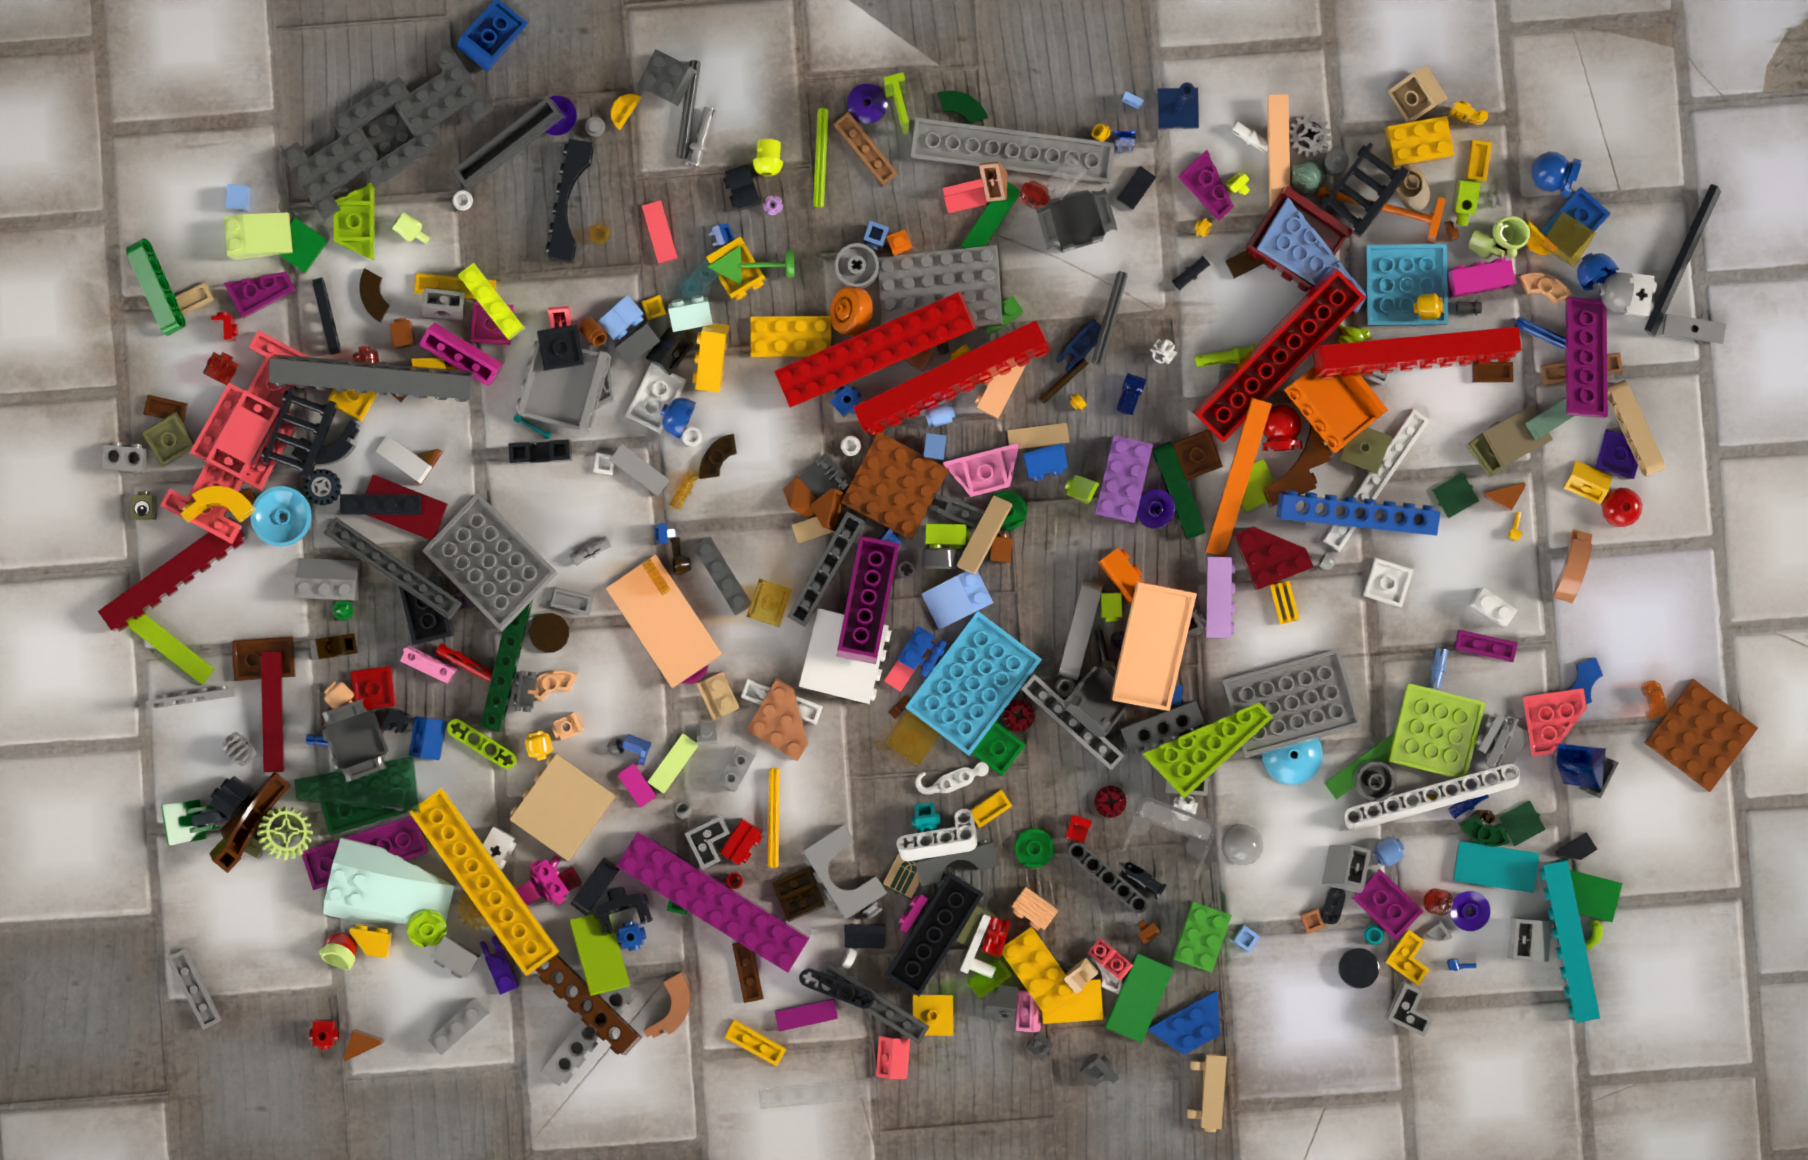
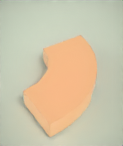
[1519,272,1573,305]
[528,670,578,701]

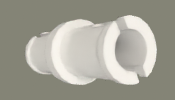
[1231,122,1268,154]

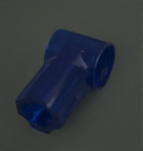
[1116,373,1146,416]

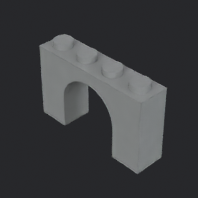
[802,824,887,919]

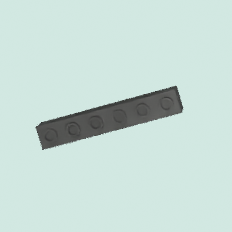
[787,512,865,627]

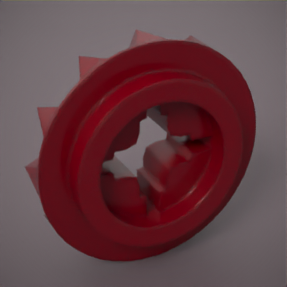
[1003,699,1035,732]
[1094,786,1127,818]

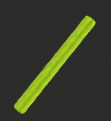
[813,108,828,208]

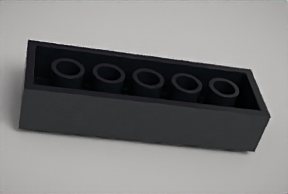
[885,871,984,997]

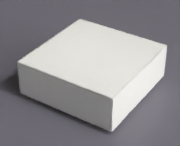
[593,452,615,475]

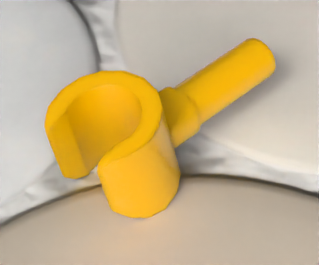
[1508,512,1523,542]

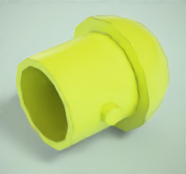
[753,139,783,176]

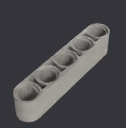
[1058,580,1103,680]

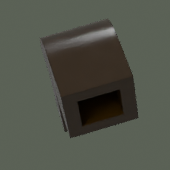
[309,633,358,660]

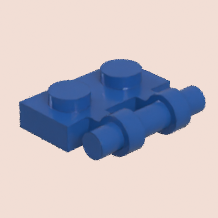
[897,626,947,678]

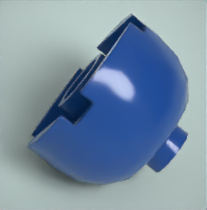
[1577,253,1619,291]
[660,398,696,439]

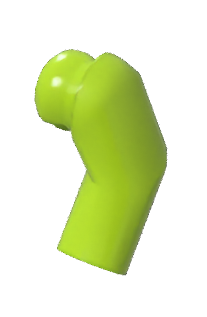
[1585,920,1604,950]

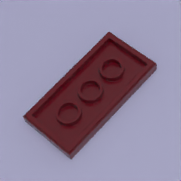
[365,475,448,540]

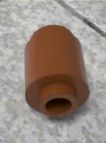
[579,317,607,346]

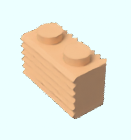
[1011,886,1058,931]

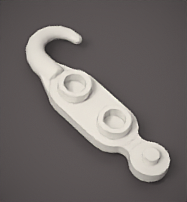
[915,762,989,795]

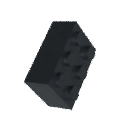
[399,577,455,645]

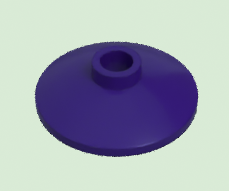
[847,84,887,124]
[546,95,577,136]
[1137,489,1175,529]
[1450,891,1491,931]

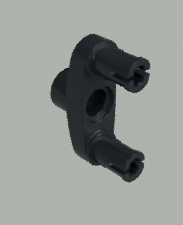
[593,887,653,936]

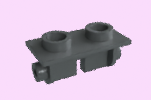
[513,671,538,712]

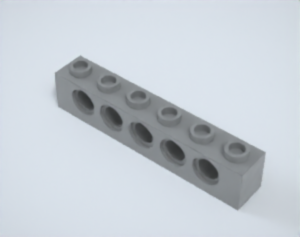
[1021,674,1125,770]
[541,984,636,1086]

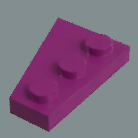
[1177,150,1234,221]
[224,271,296,319]

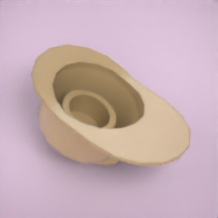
[1396,164,1431,211]

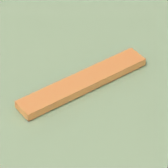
[1267,94,1290,209]

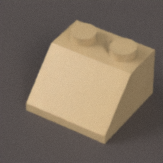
[1387,66,1448,123]

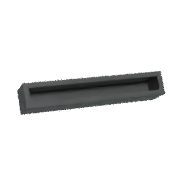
[453,97,565,189]

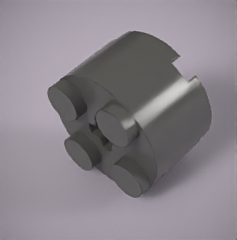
[1352,759,1397,802]

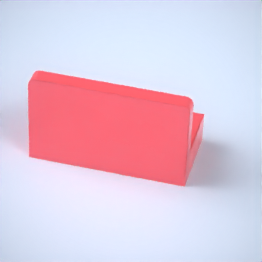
[942,179,987,214]
[876,1036,910,1079]

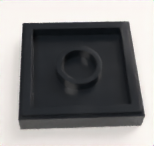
[537,325,584,371]

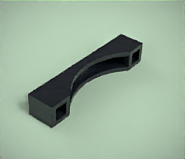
[545,139,595,263]

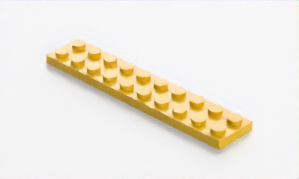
[409,788,560,976]

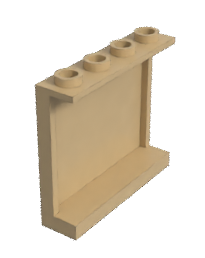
[510,753,617,862]

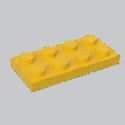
[751,316,831,357]
[1002,927,1078,1016]

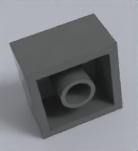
[637,49,696,106]

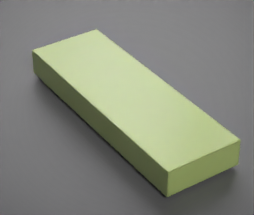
[648,733,699,794]

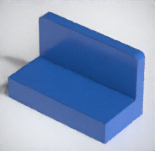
[409,716,446,760]

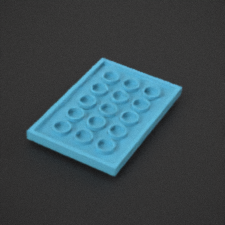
[905,611,1042,756]

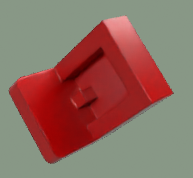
[211,312,239,341]

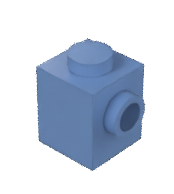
[863,221,889,250]

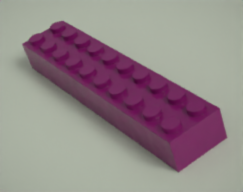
[616,831,810,973]

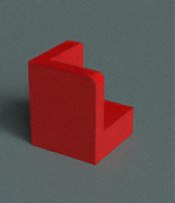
[1065,814,1092,843]

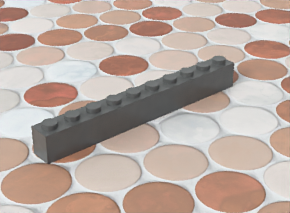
[269,354,474,402]

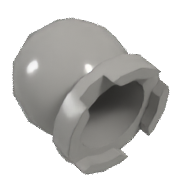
[1221,824,1263,865]

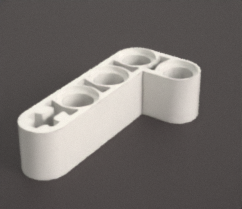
[896,809,977,861]

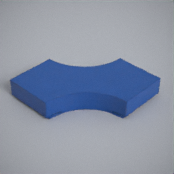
[1565,657,1603,704]

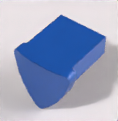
[622,734,652,766]

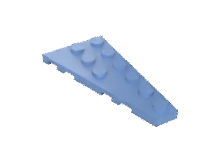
[1256,197,1367,313]

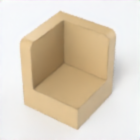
[1064,958,1098,994]

